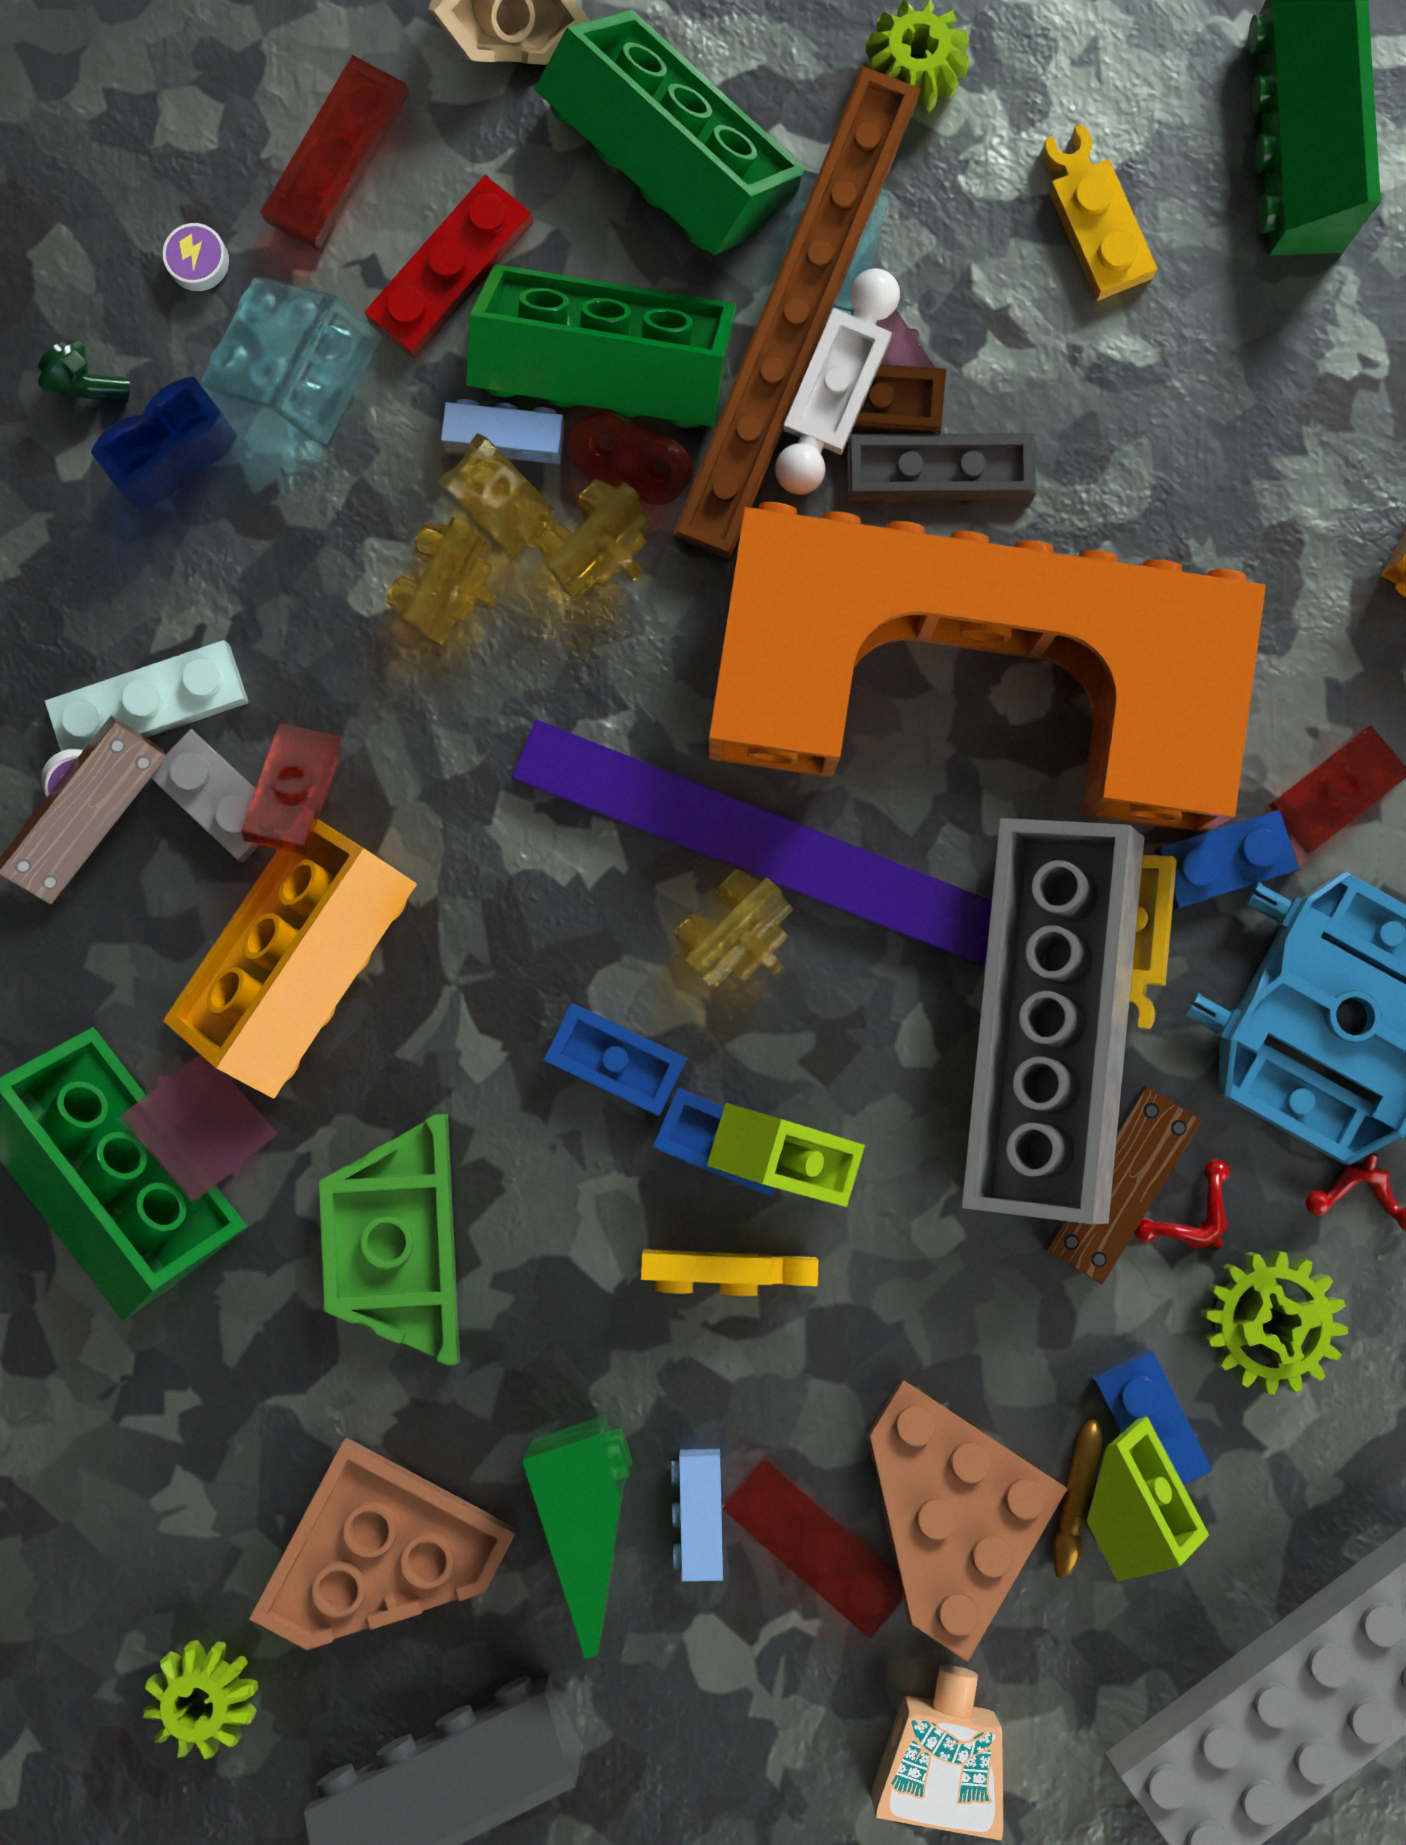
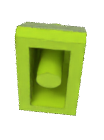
[707,1103,865,1207]
[1087,1416,1209,1582]

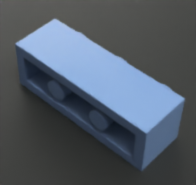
[441,399,565,464]
[672,1449,723,1581]

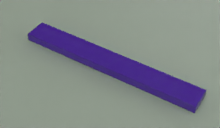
[512,719,992,966]

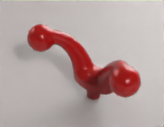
[1305,1153,1406,1231]
[1134,1159,1230,1250]

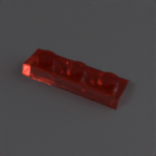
[261,55,409,251]
[722,1455,903,1639]

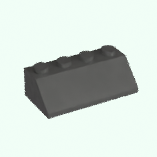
[303,1674,583,1845]

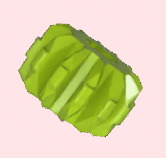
[865,0,970,113]
[143,1640,258,1760]

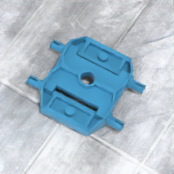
[1184,872,1406,1165]

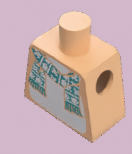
[871,1665,1003,1841]

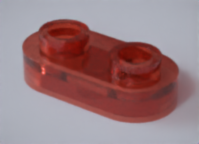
[568,411,692,505]

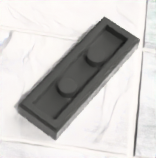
[847,433,1036,501]

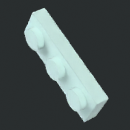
[45,640,249,751]

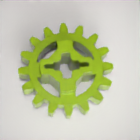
[1200,1250,1348,1395]

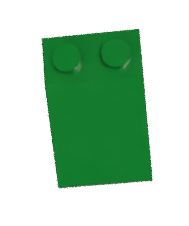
[522,1415,633,1659]

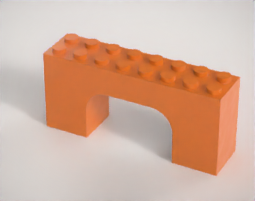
[709,502,1266,834]

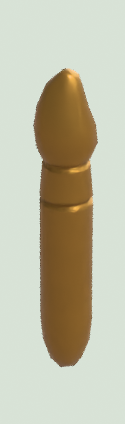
[1052,1419,1102,1579]

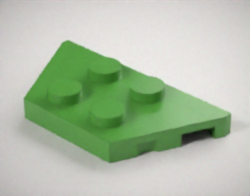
[319,1114,460,1365]

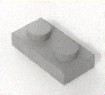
[151,729,287,863]

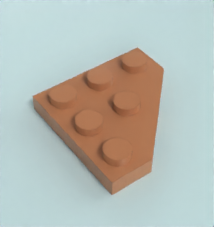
[866,1380,1068,1662]
[249,1438,518,1650]

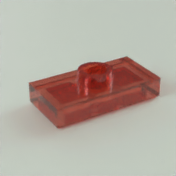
[241,723,342,856]
[1268,725,1406,854]

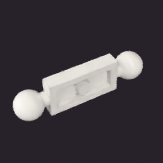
[775,268,900,495]

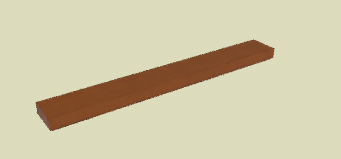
[673,66,921,561]

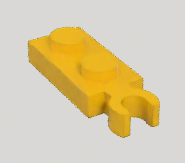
[1042,124,1158,301]
[1129,855,1177,1030]
[641,1249,818,1296]

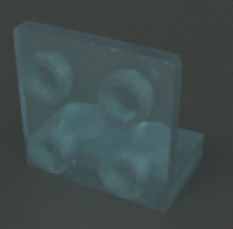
[201,277,383,444]

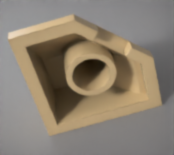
[428,0,590,65]

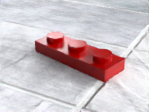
[364,175,534,359]

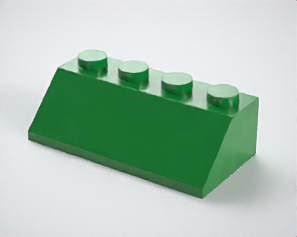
[1248,0,1381,255]
[534,10,809,256]
[466,264,737,428]
[0,1027,248,1321]

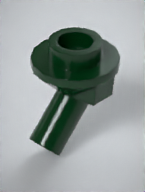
[38,341,130,403]

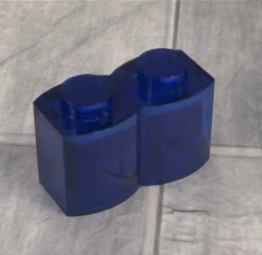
[91,377,238,509]

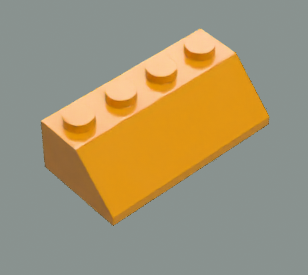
[163,811,417,1099]

